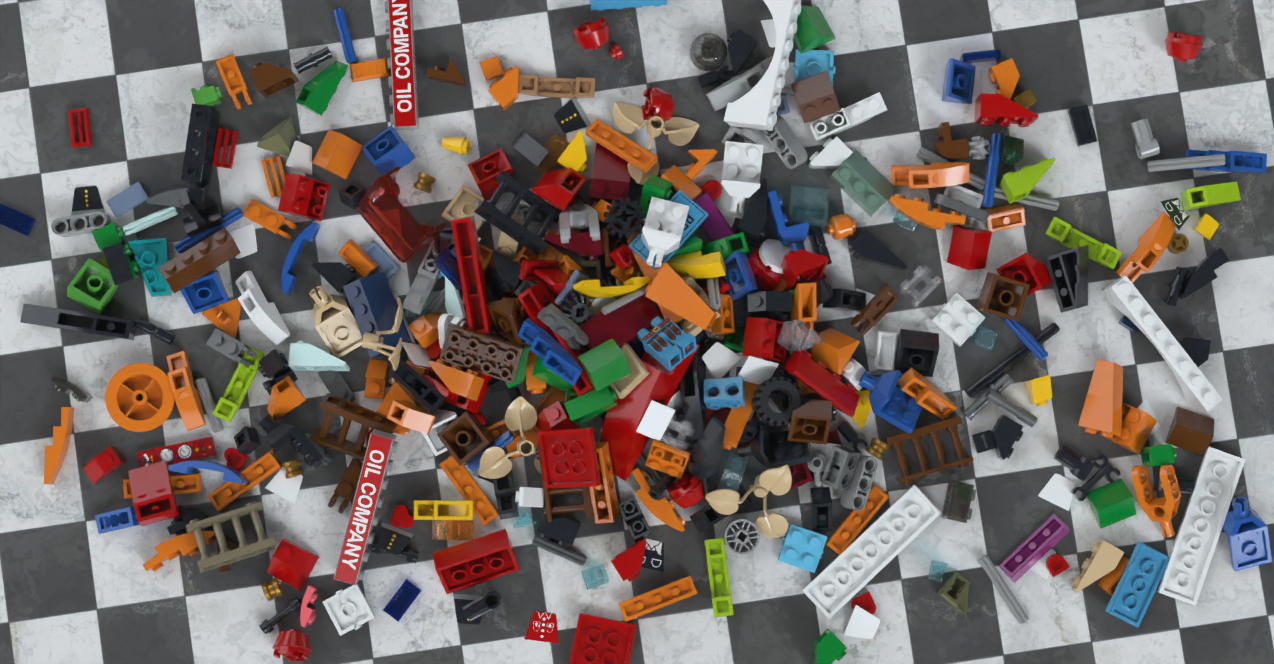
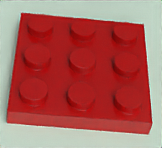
[537,427,601,489]
[569,613,637,664]

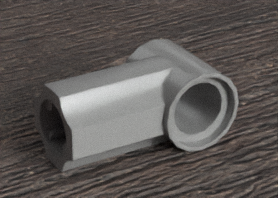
[1131,119,1160,159]

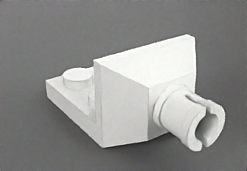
[721,141,764,213]
[641,197,689,268]

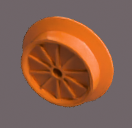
[105,363,175,432]

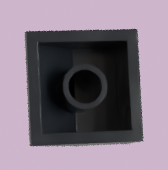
[486,250,523,300]
[894,329,939,377]

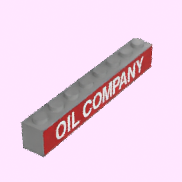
[385,0,419,130]
[334,429,398,585]

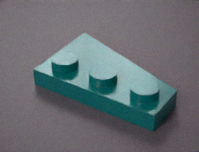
[128,238,172,297]

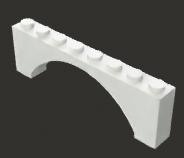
[724,0,801,131]
[1101,276,1223,413]

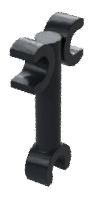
[1071,454,1121,501]

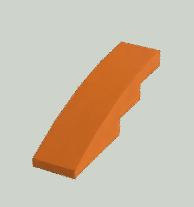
[44,407,74,484]

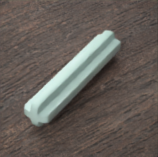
[122,206,178,236]

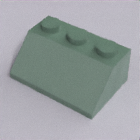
[830,150,897,217]

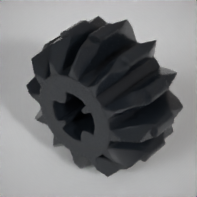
[560,292,593,325]

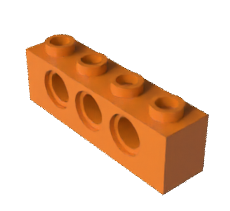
[589,441,620,524]

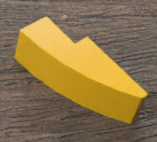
[667,251,726,279]
[413,500,473,520]

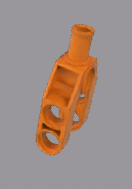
[1131,465,1181,537]

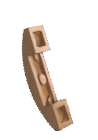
[518,74,595,98]

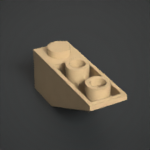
[1071,540,1124,592]

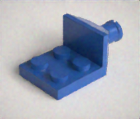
[767,190,809,252]
[858,370,922,434]
[1222,496,1272,572]

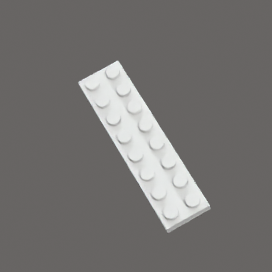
[1157,446,1245,606]
[802,485,941,619]

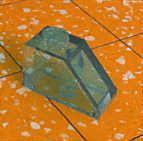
[717,453,749,491]

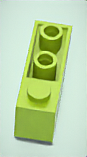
[999,157,1056,204]
[1180,181,1241,211]

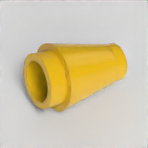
[441,137,471,156]

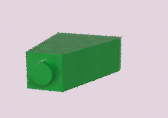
[564,386,618,425]

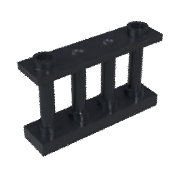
[181,103,220,188]
[474,171,561,256]

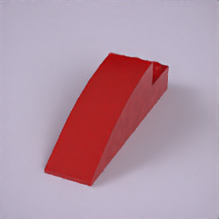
[600,343,700,481]

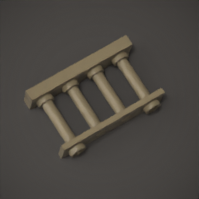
[186,501,275,573]

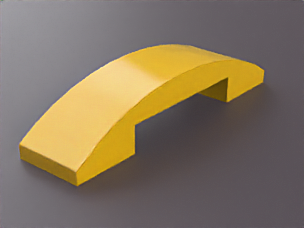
[573,277,650,298]

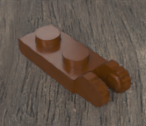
[850,285,899,335]
[328,458,363,514]

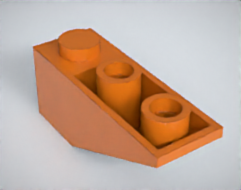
[428,359,484,401]

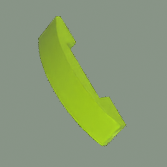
[1045,216,1122,269]
[212,346,264,423]
[705,538,734,618]

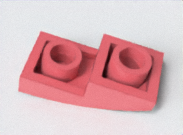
[300,585,318,627]

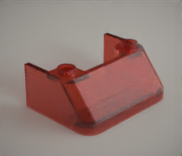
[358,166,447,263]

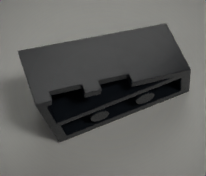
[1045,245,1088,313]

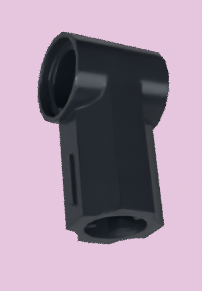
[1054,445,1095,481]
[1153,471,1194,494]
[462,591,501,622]

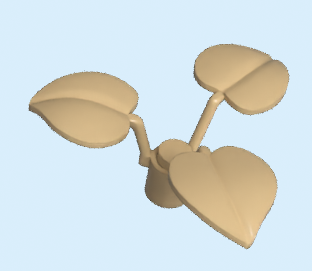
[613,102,699,185]
[362,297,403,384]
[478,396,541,479]
[706,465,792,539]

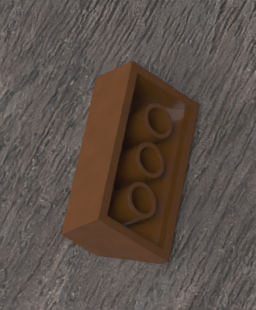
[158,228,241,294]

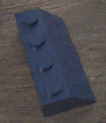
[343,272,412,358]

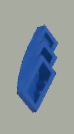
[1185,149,1267,173]
[517,318,583,386]
[95,506,140,534]

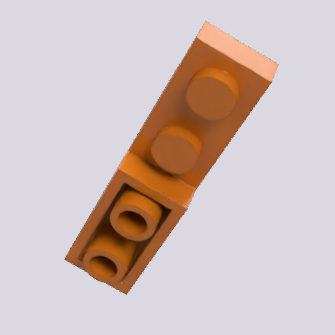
[891,162,970,189]
[888,194,966,231]
[1116,211,1176,283]
[166,351,206,431]
[632,468,686,532]
[142,530,216,572]

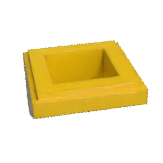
[1193,213,1219,240]

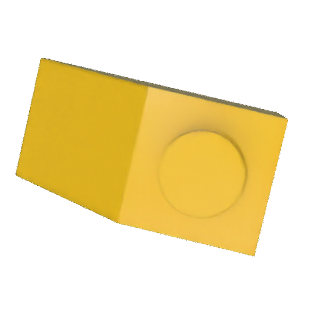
[557,130,588,175]
[1024,375,1052,406]

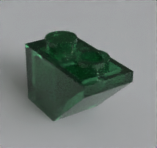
[999,135,1024,166]

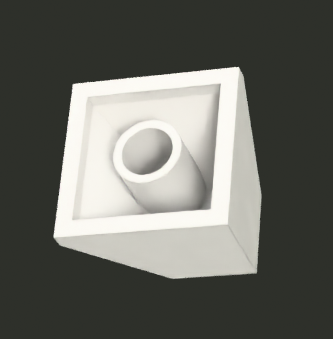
[422,409,458,456]

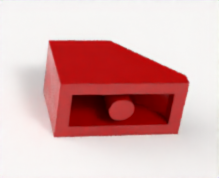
[83,446,126,484]

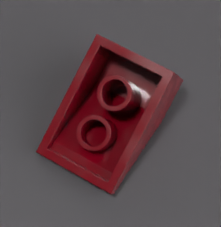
[589,143,631,203]
[544,232,604,262]

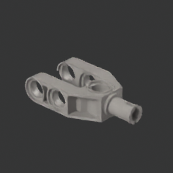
[559,200,600,244]

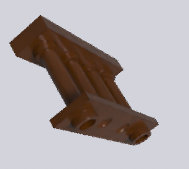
[310,393,398,461]
[884,416,974,485]
[536,445,594,522]

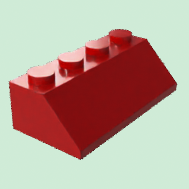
[782,349,860,417]
[432,529,520,594]
[611,538,647,582]

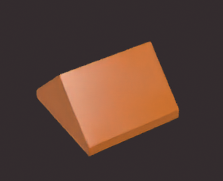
[312,129,363,180]
[811,328,860,375]

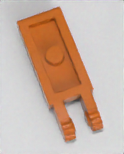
[216,54,253,110]
[243,199,298,240]

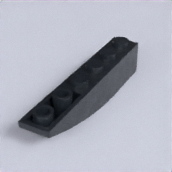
[20,304,137,341]
[677,324,707,441]

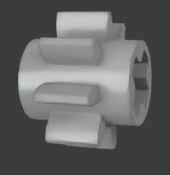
[968,136,991,160]

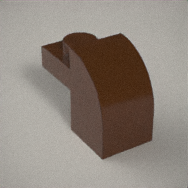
[934,122,969,162]

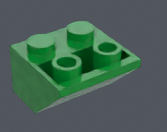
[814,629,847,664]

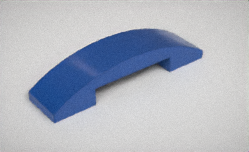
[282,222,321,295]
[168,461,248,484]

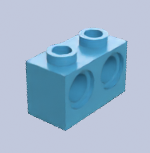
[704,377,745,410]

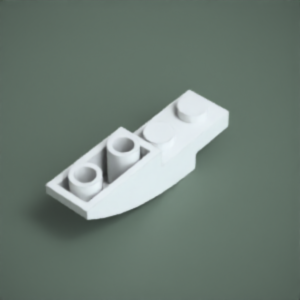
[809,92,888,141]
[235,271,290,345]

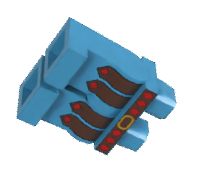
[638,316,697,371]

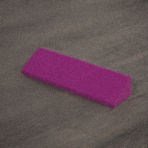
[694,193,749,260]
[999,514,1070,583]

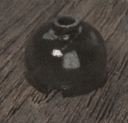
[690,33,728,72]

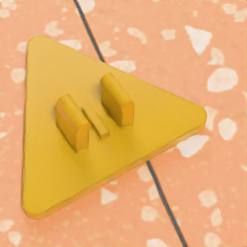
[852,390,872,428]

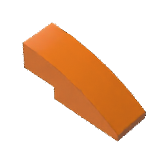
[790,282,817,340]
[898,368,957,420]

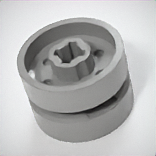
[724,519,760,555]

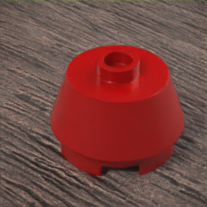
[572,17,609,50]
[1165,32,1203,62]
[641,87,674,122]
[666,471,705,508]
[272,629,311,662]

